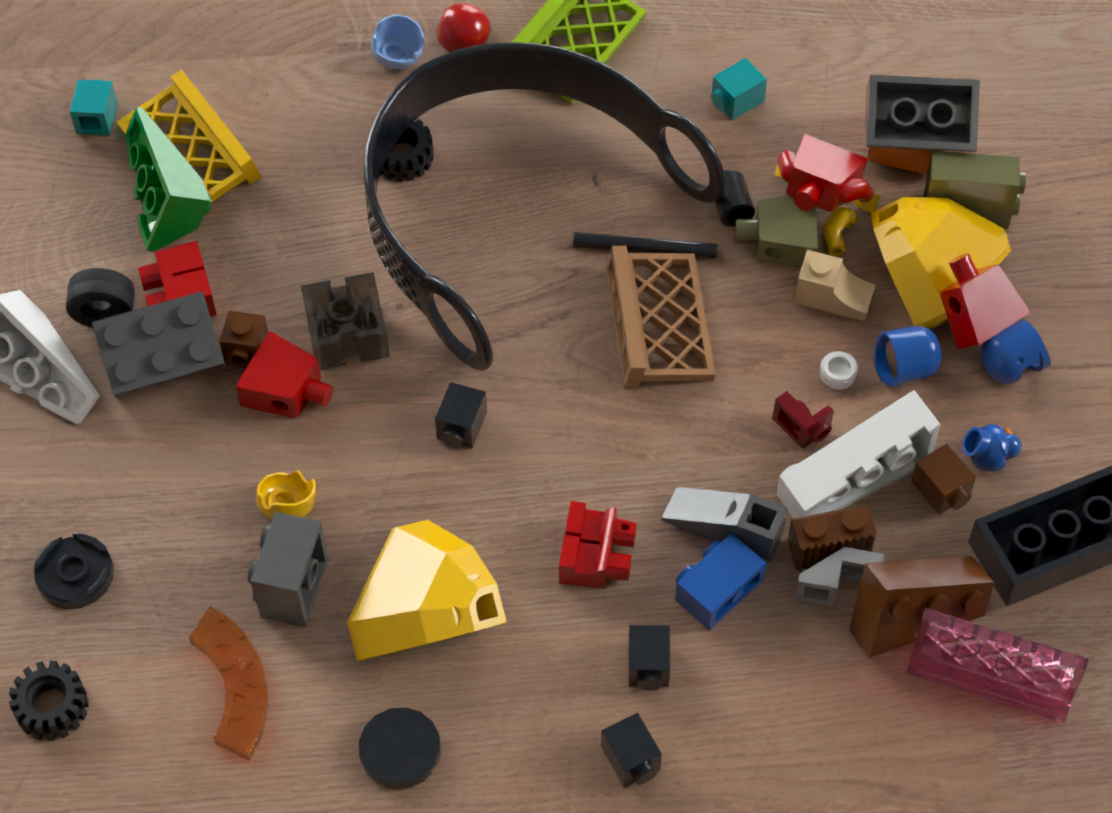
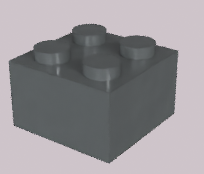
[247,512,329,627]

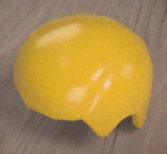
[256,470,316,520]

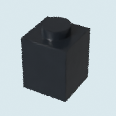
[435,382,487,448]
[628,625,670,691]
[601,713,662,788]

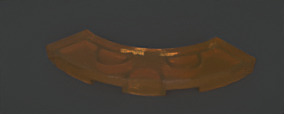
[189,606,268,761]

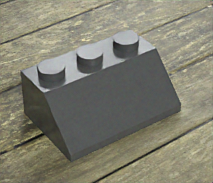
[865,75,980,152]

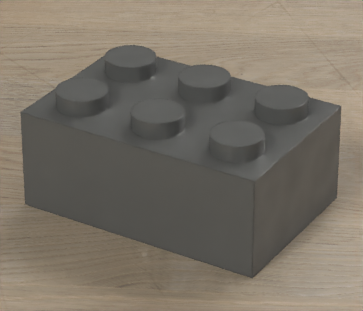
[92,291,224,397]

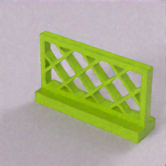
[512,0,647,104]

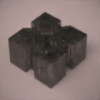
[301,272,390,370]

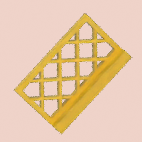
[117,69,262,203]

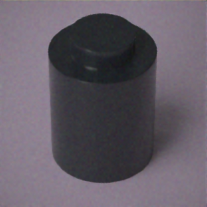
[715,170,755,227]

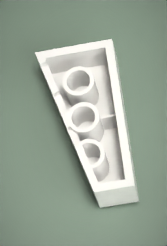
[777,390,941,518]

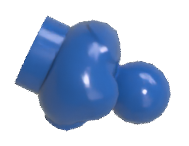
[962,424,1022,472]

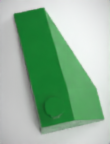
[125,107,211,252]

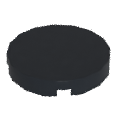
[34,534,114,609]
[359,707,441,789]

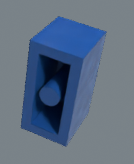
[675,533,766,631]

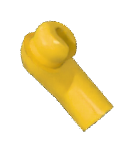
[822,206,857,257]

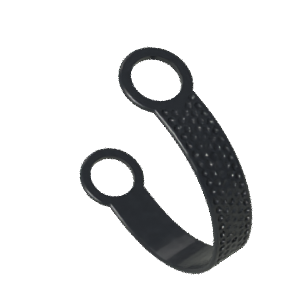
[363,42,726,371]

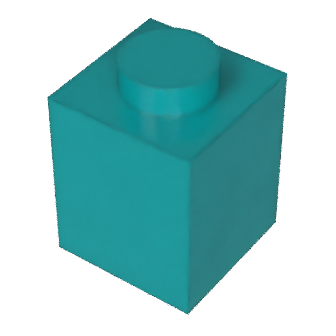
[711,57,767,120]
[69,79,118,136]

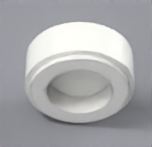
[819,351,858,390]

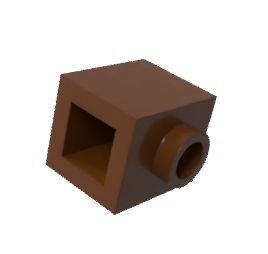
[219,311,268,368]
[911,444,976,515]

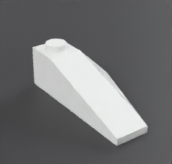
[0,290,100,424]

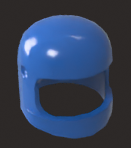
[980,319,1051,384]
[874,326,942,387]

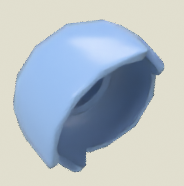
[371,14,425,70]

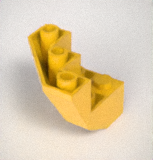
[871,197,1011,328]
[347,520,507,661]

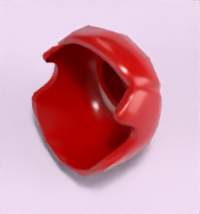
[436,3,491,52]

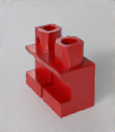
[138,240,217,317]
[559,500,637,589]

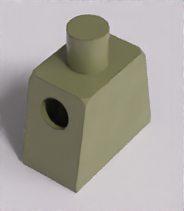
[735,195,818,268]

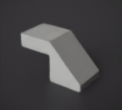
[795,547,884,606]

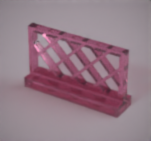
[906,608,1089,723]

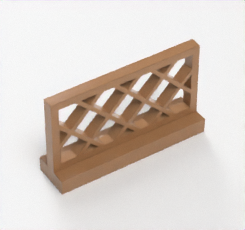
[606,246,716,388]

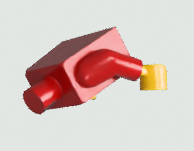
[774,134,881,213]

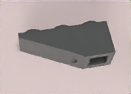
[662,487,788,562]

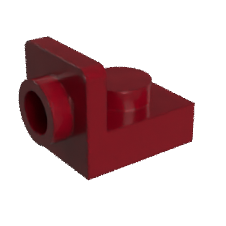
[772,391,834,449]

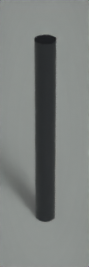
[573,232,718,258]

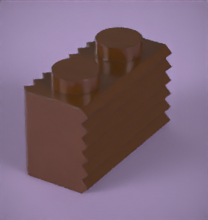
[787,505,877,572]

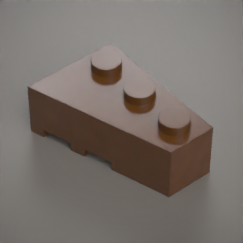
[849,556,994,657]

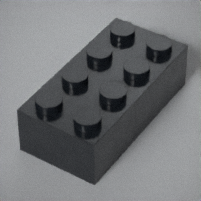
[968,465,1112,606]

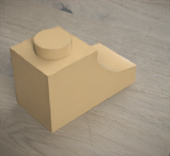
[795,250,876,322]

